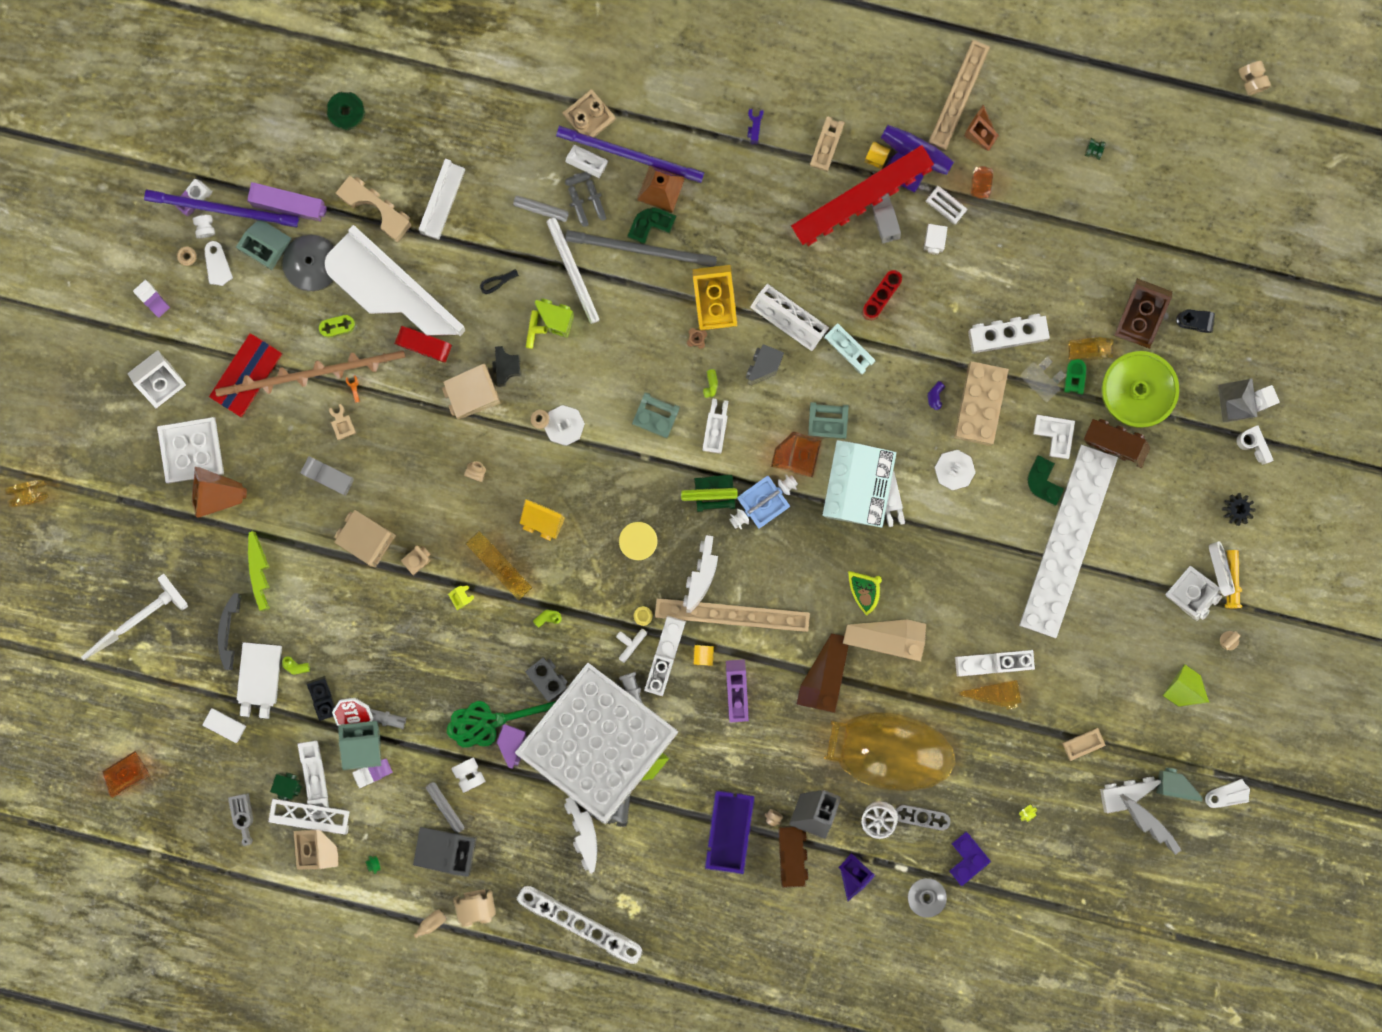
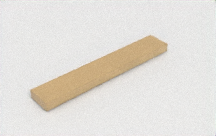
[928,40,990,151]

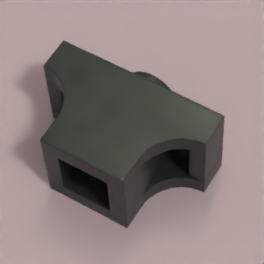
[492,346,521,387]

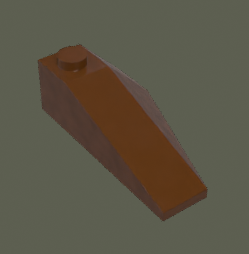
[796,633,849,713]

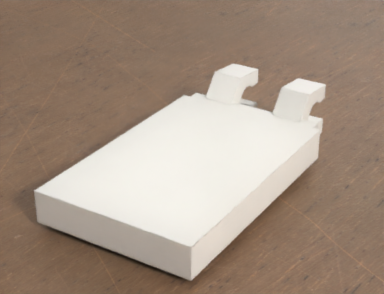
[237,643,282,718]

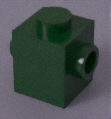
[270,772,302,801]

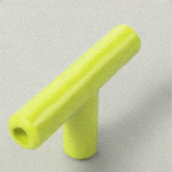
[525,310,548,349]

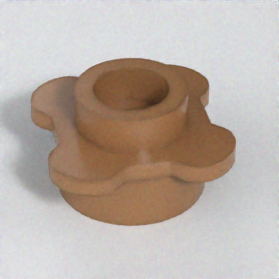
[687,328,707,349]

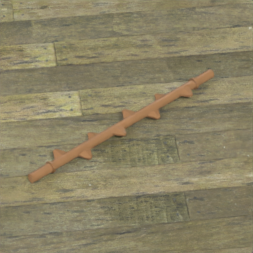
[215,350,405,397]

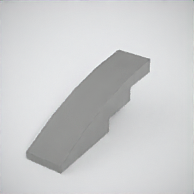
[1120,794,1182,855]

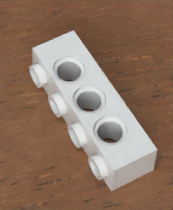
[968,314,1050,354]

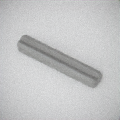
[513,196,569,222]
[426,782,464,833]

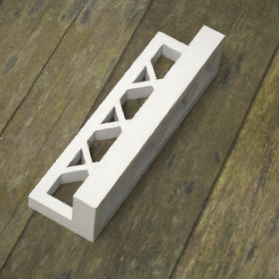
[419,159,465,240]
[750,284,829,351]
[269,799,350,834]

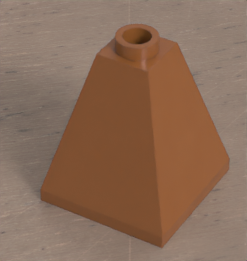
[637,166,685,213]
[192,467,247,517]

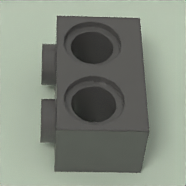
[525,657,568,702]

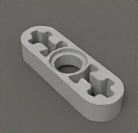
[895,805,950,830]

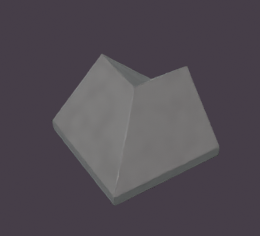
[1218,379,1257,423]

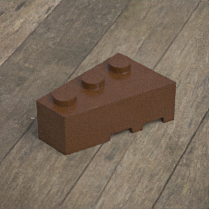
[778,826,808,888]

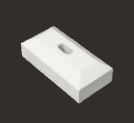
[565,145,608,178]

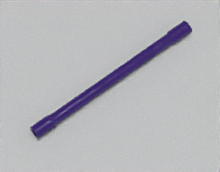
[556,126,704,183]
[144,189,299,228]

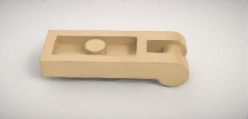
[810,116,845,172]

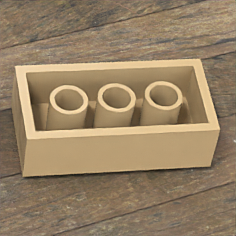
[954,361,1009,446]

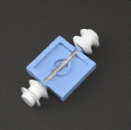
[729,475,798,529]

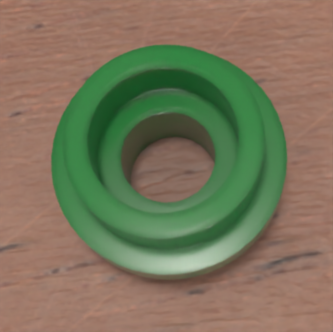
[365,855,381,874]

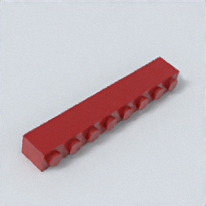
[791,145,934,247]

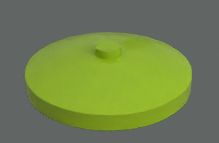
[1101,351,1179,428]

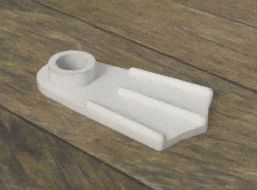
[205,241,233,286]
[1205,779,1250,808]

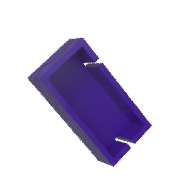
[705,790,754,874]

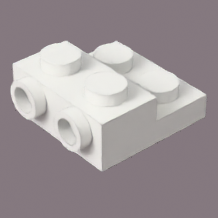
[1166,566,1222,621]

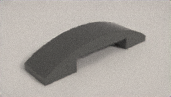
[218,593,242,670]

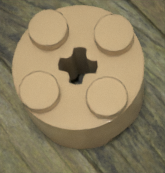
[454,889,496,927]

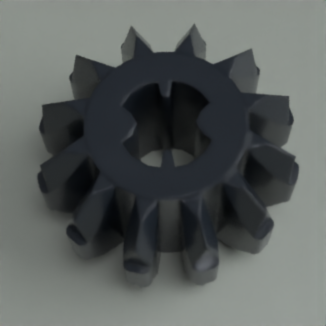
[1222,493,1256,526]

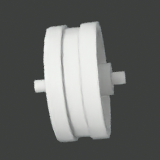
[861,801,898,839]

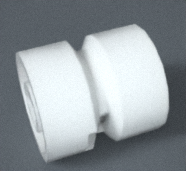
[451,757,486,793]

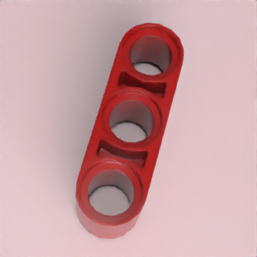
[862,270,902,321]
[394,326,452,363]

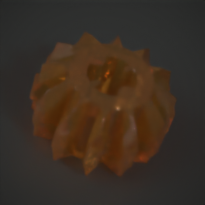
[970,166,993,199]

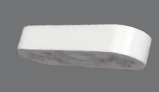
[1209,541,1235,596]

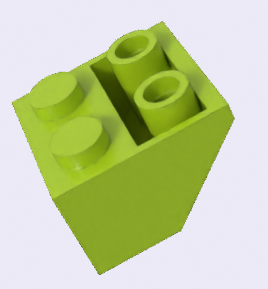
[535,298,574,338]

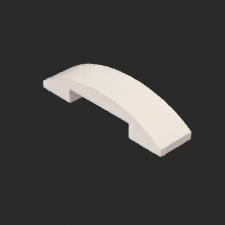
[298,741,330,820]

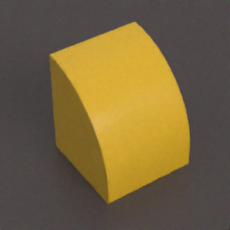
[864,141,891,170]
[694,645,714,666]

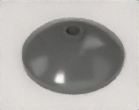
[282,235,334,292]

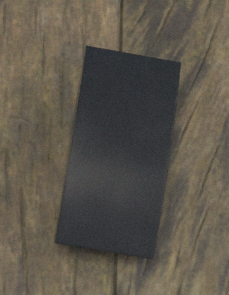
[307,676,336,721]

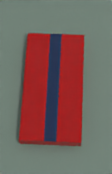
[209,333,283,418]

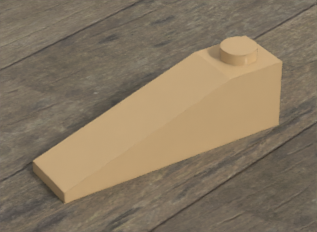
[843,619,926,662]

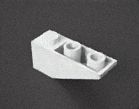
[1100,777,1161,813]

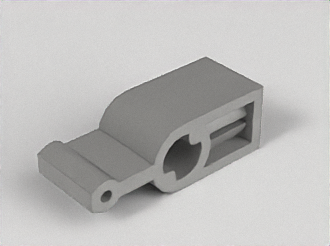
[871,194,901,243]
[300,456,354,496]
[228,793,253,846]

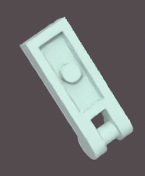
[824,323,875,375]

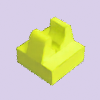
[448,586,474,610]

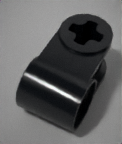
[1176,309,1215,333]

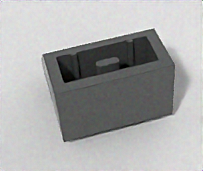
[746,344,784,385]
[789,790,841,839]

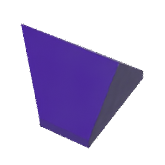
[838,853,875,902]

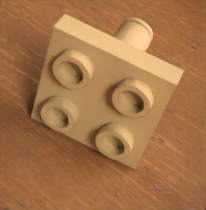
[563,89,616,138]

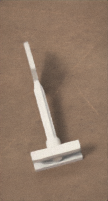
[81,574,188,660]

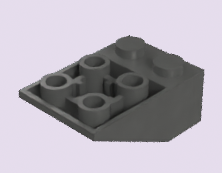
[413,827,477,877]

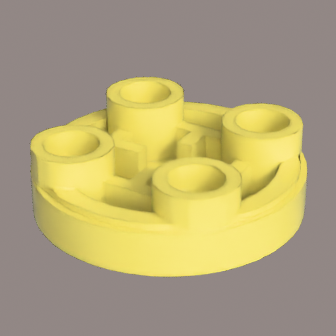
[619,522,657,560]

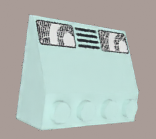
[823,440,897,528]

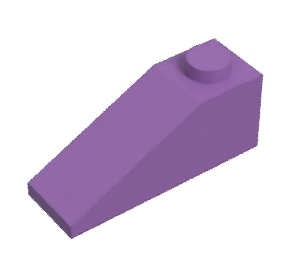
[726,659,749,722]

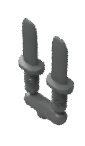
[565,172,607,227]

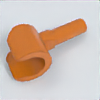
[346,375,360,403]

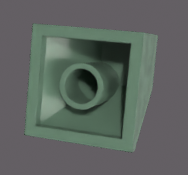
[1156,767,1202,801]

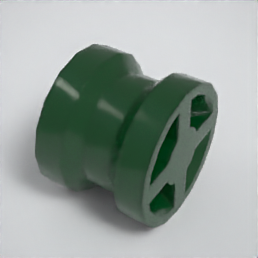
[1085,138,1106,161]

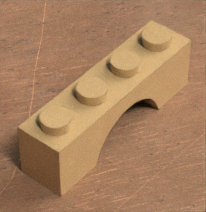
[336,175,411,243]

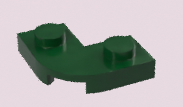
[627,207,677,245]
[1027,455,1064,506]

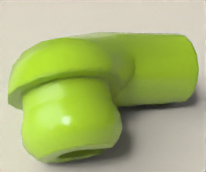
[703,369,718,398]
[533,610,562,628]
[282,656,310,675]

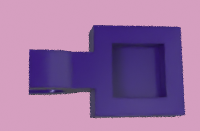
[747,109,764,145]

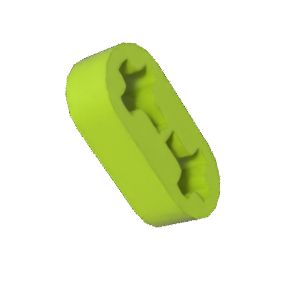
[319,315,356,338]

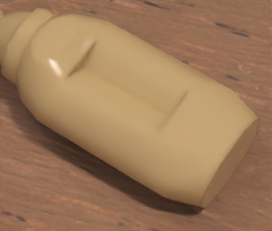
[414,909,447,938]

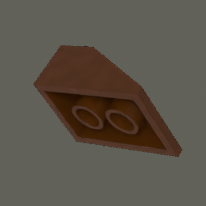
[1114,278,1173,349]

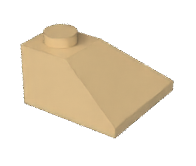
[294,830,339,870]

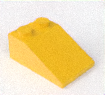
[693,265,737,330]
[520,500,565,541]

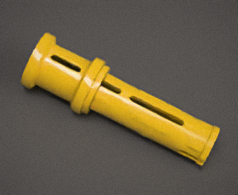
[1225,550,1242,609]

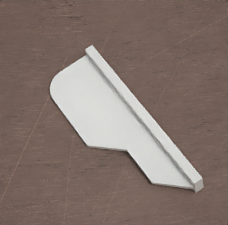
[325,225,465,336]

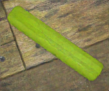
[681,488,738,501]

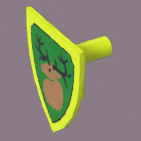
[848,571,882,616]

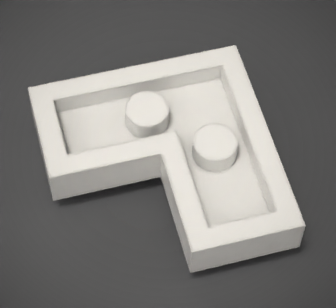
[1033,415,1075,459]

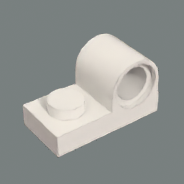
[1237,425,1274,465]

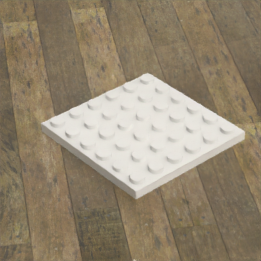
[515,663,678,824]

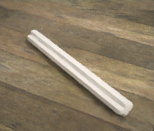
[547,218,599,324]

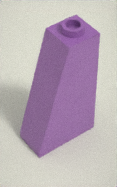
[247,182,326,222]

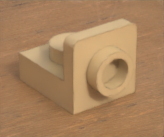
[401,545,431,575]

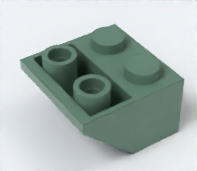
[236,220,292,271]
[338,721,381,770]

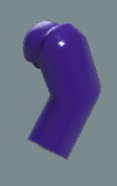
[927,381,945,410]

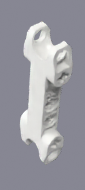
[517,886,642,963]

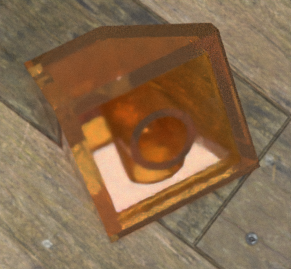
[771,431,821,478]

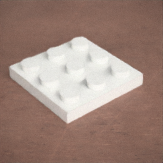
[157,417,224,484]

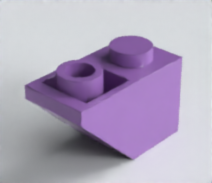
[497,724,527,769]

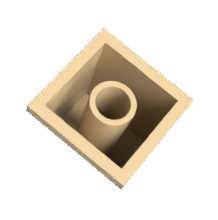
[442,363,501,419]
[334,510,396,568]

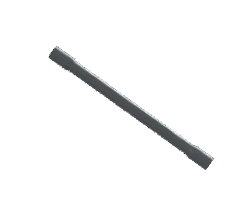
[565,230,717,267]

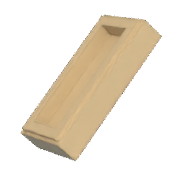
[1062,728,1106,761]

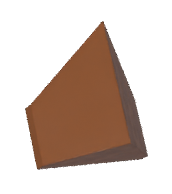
[964,105,999,151]

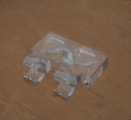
[1020,356,1066,403]

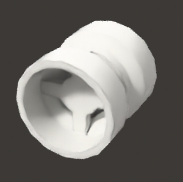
[193,215,215,238]

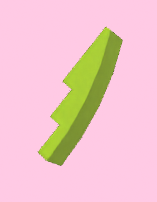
[248,531,270,612]

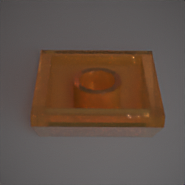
[102,751,151,798]

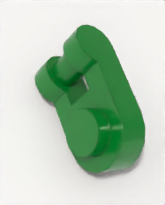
[1063,359,1087,395]

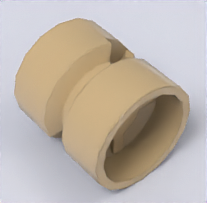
[1238,61,1271,95]

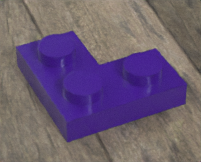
[949,831,991,886]

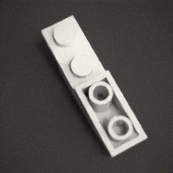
[683,535,718,613]
[644,616,686,696]
[955,650,1035,676]
[564,797,597,874]

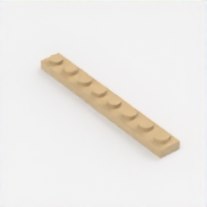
[655,598,810,632]

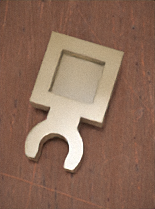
[329,404,356,440]

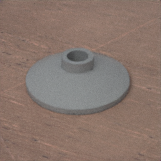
[908,878,947,918]

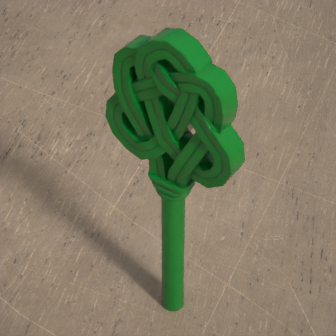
[447,701,556,748]

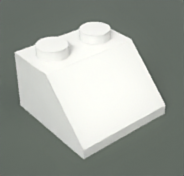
[127,350,186,408]

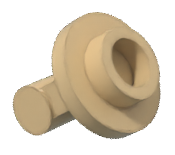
[464,461,486,482]
[1219,631,1241,650]

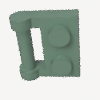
[632,392,680,439]
[808,402,849,439]

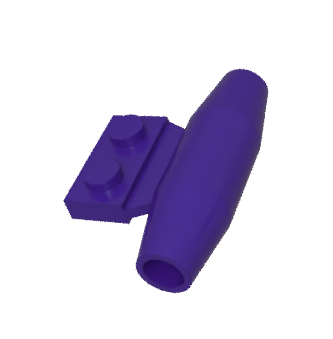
[881,125,954,193]

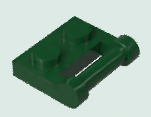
[694,475,735,513]

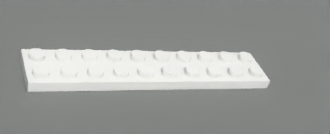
[1019,445,1118,638]

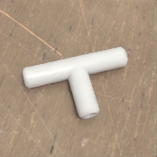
[616,629,647,663]

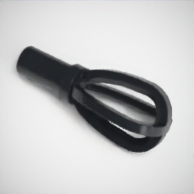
[480,269,519,294]

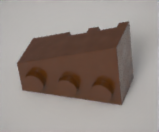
[1084,418,1150,469]

